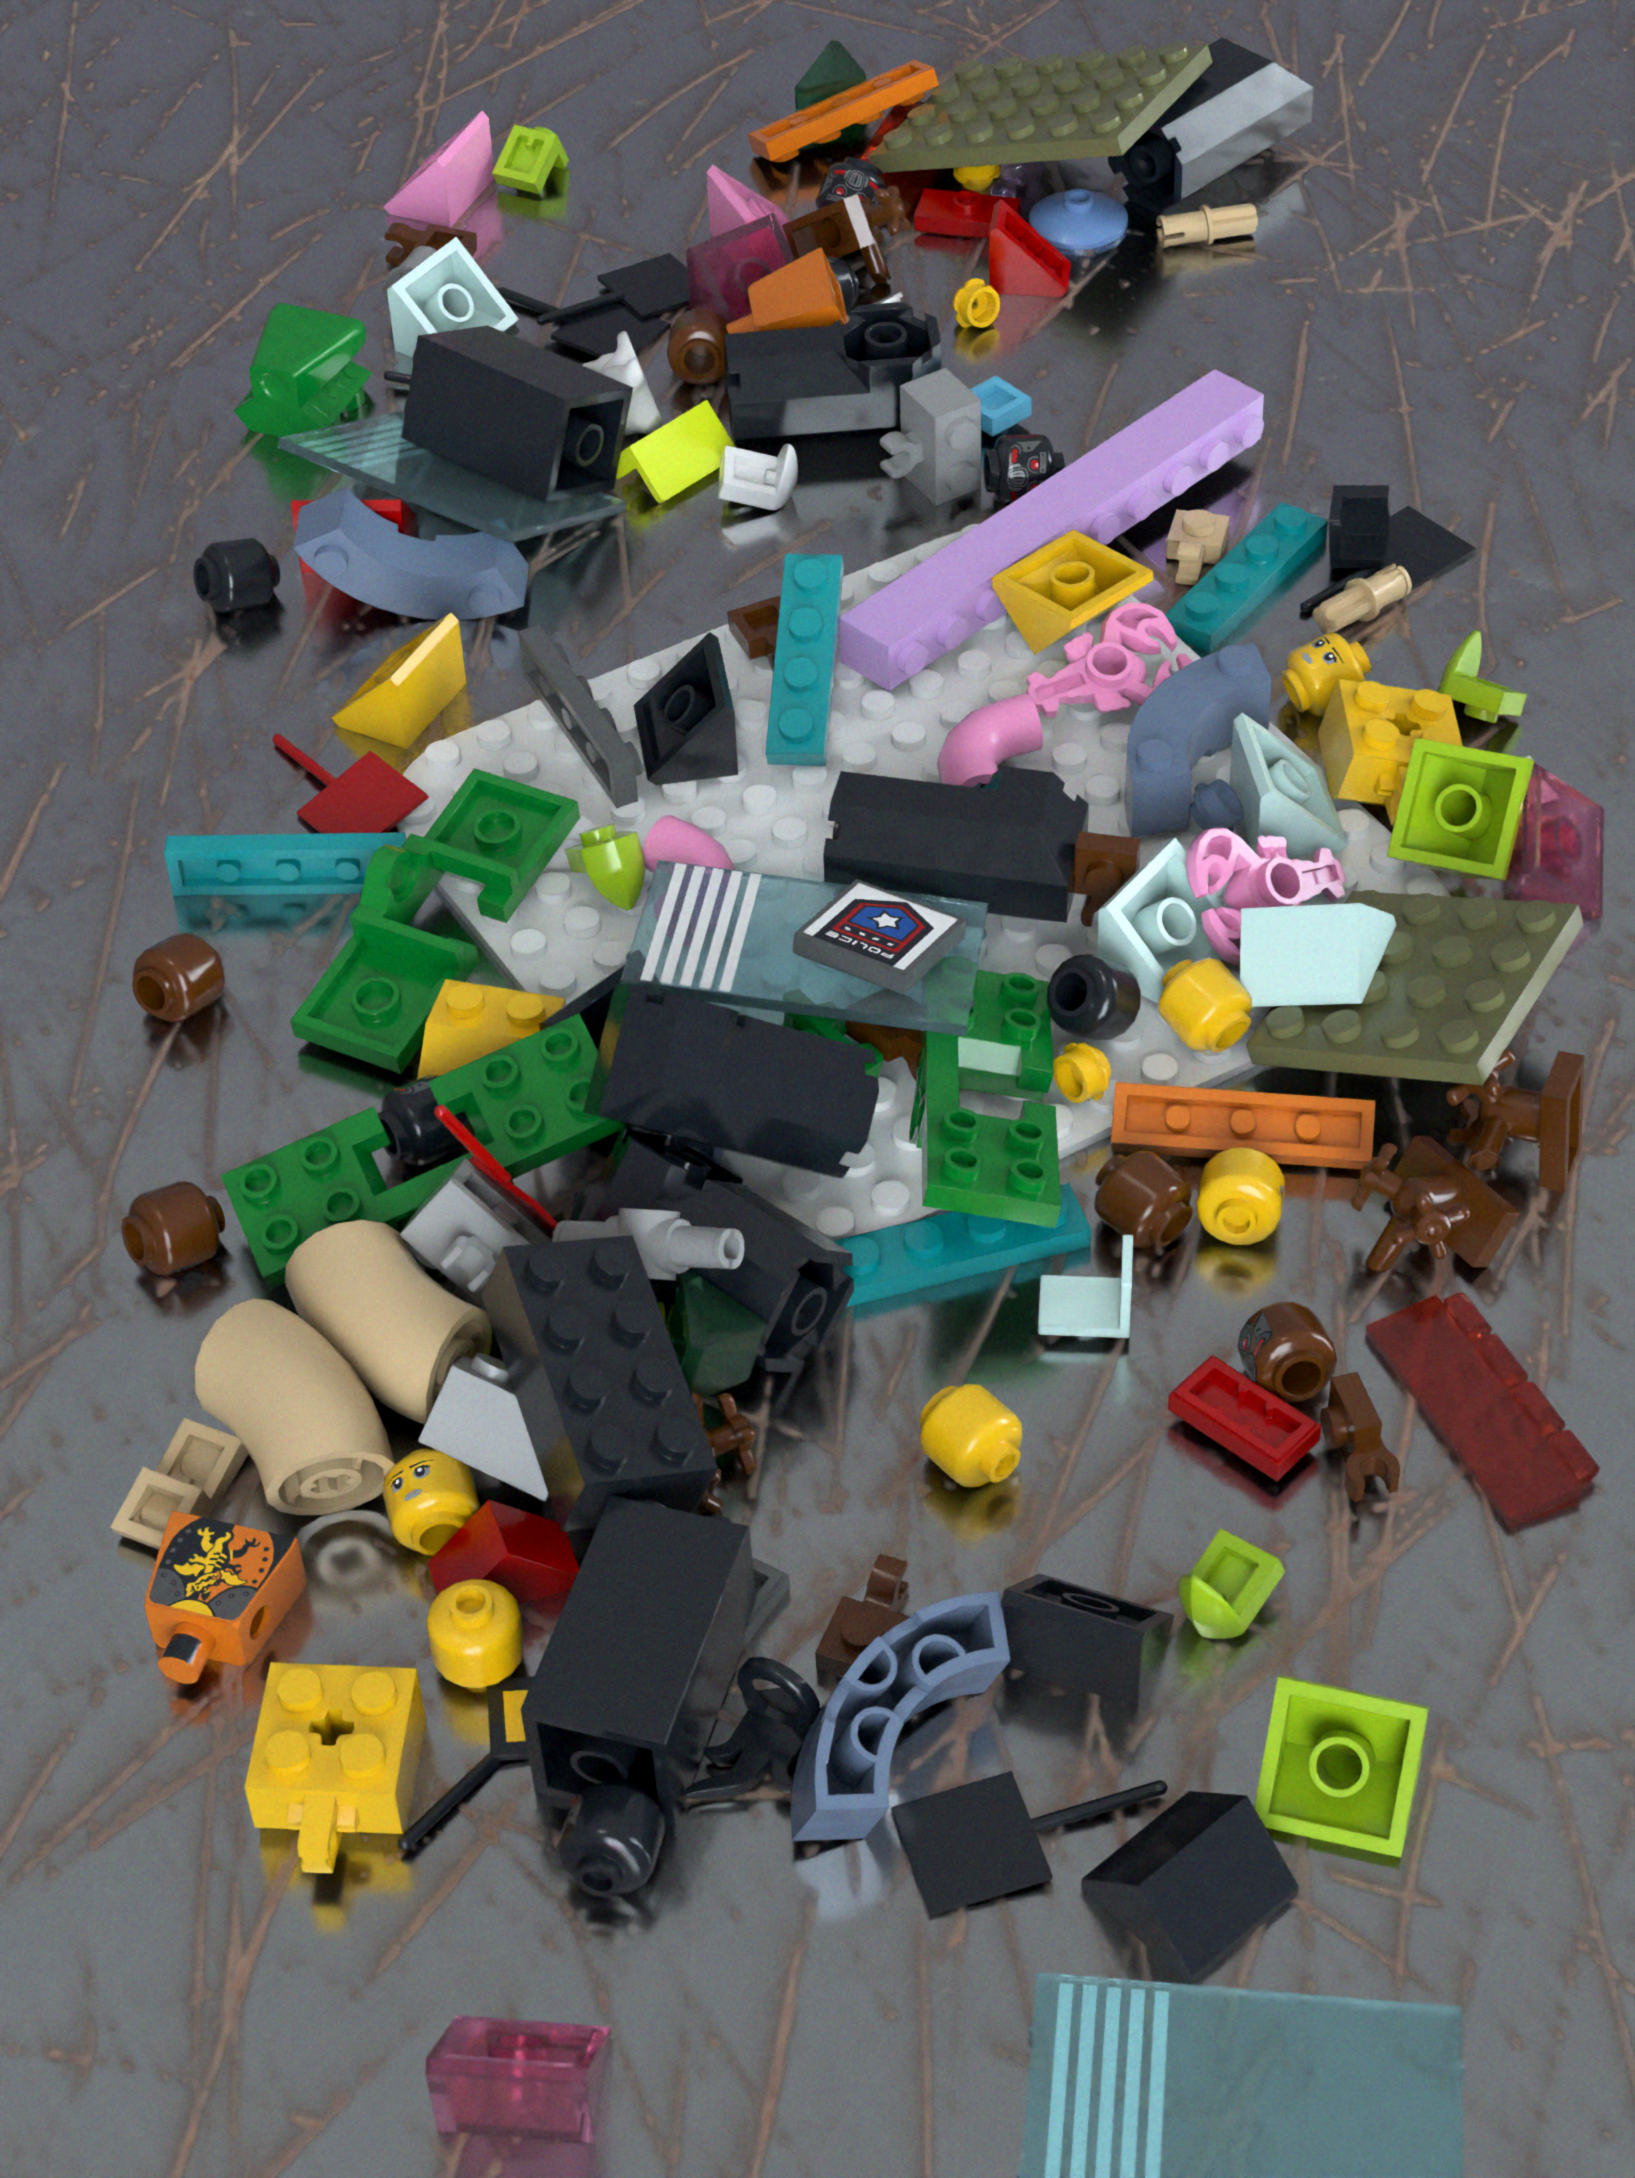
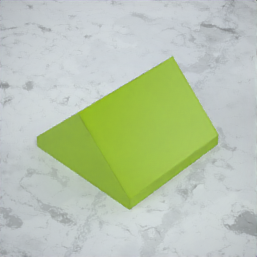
[1387,738,1534,881]
[1254,1675,1429,1858]

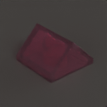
[686,213,796,323]
[1506,762,1604,920]
[425,2015,611,2143]

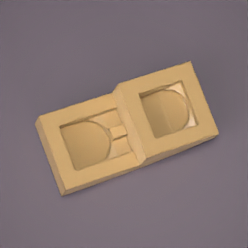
[110,1418,249,1550]

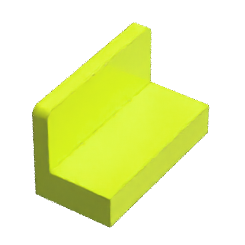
[616,400,735,503]

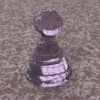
[990,161,1044,198]

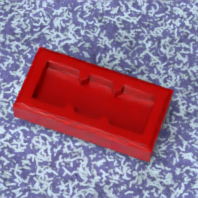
[914,188,1021,239]
[1168,1355,1321,1481]

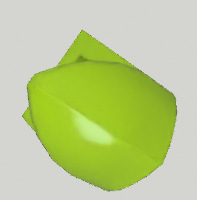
[1437,630,1527,723]
[565,823,645,911]
[1177,1528,1286,1639]

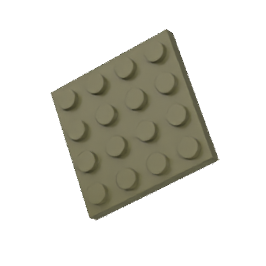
[1246,890,1584,1085]

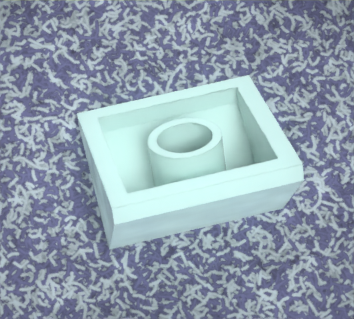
[387,237,519,358]
[1230,713,1349,858]
[1097,837,1225,1003]
[1240,903,1396,1007]

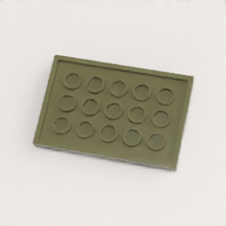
[868,41,1213,173]

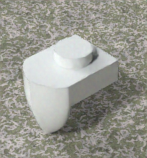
[718,444,798,510]

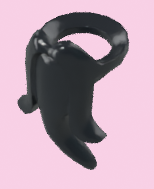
[684,1657,820,1799]

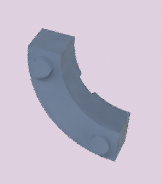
[293,487,529,620]
[1125,642,1272,838]
[790,1591,1011,1841]

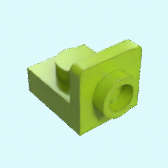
[492,124,569,194]

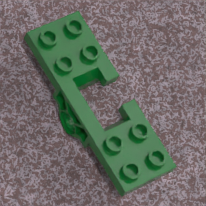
[290,768,580,1074]
[909,962,1061,1228]
[220,1013,631,1290]

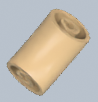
[285,1220,492,1425]
[195,1298,395,1515]

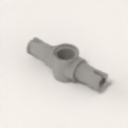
[552,1208,745,1280]

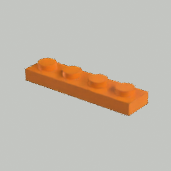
[747,59,939,162]
[1111,1082,1376,1170]

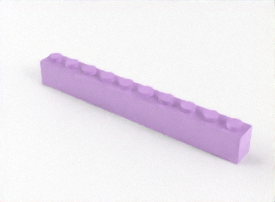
[839,369,1264,691]

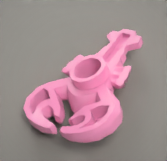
[1026,603,1193,718]
[1185,827,1346,967]

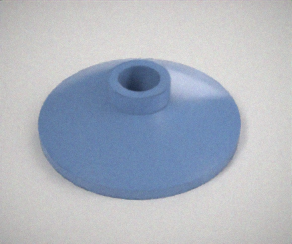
[1029,189,1128,250]

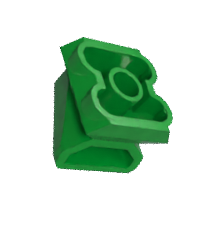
[233,303,373,445]

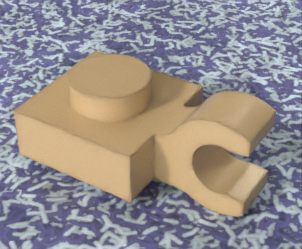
[1166,509,1230,585]

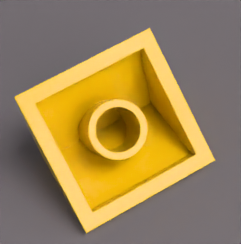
[991,529,1153,655]
[331,612,467,749]

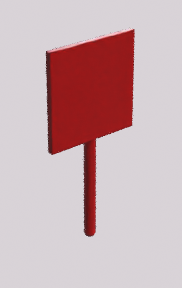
[272,734,429,834]
[434,1105,558,1235]

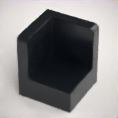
[1329,485,1390,568]

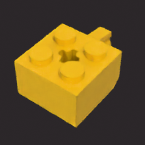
[1318,679,1463,826]
[244,1662,426,1874]

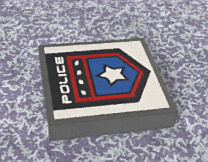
[792,879,966,994]

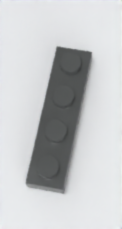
[518,624,642,808]

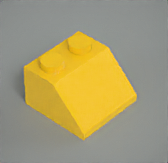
[417,979,566,1129]

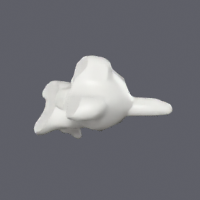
[582,331,663,436]

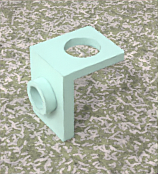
[1038,1235,1133,1338]

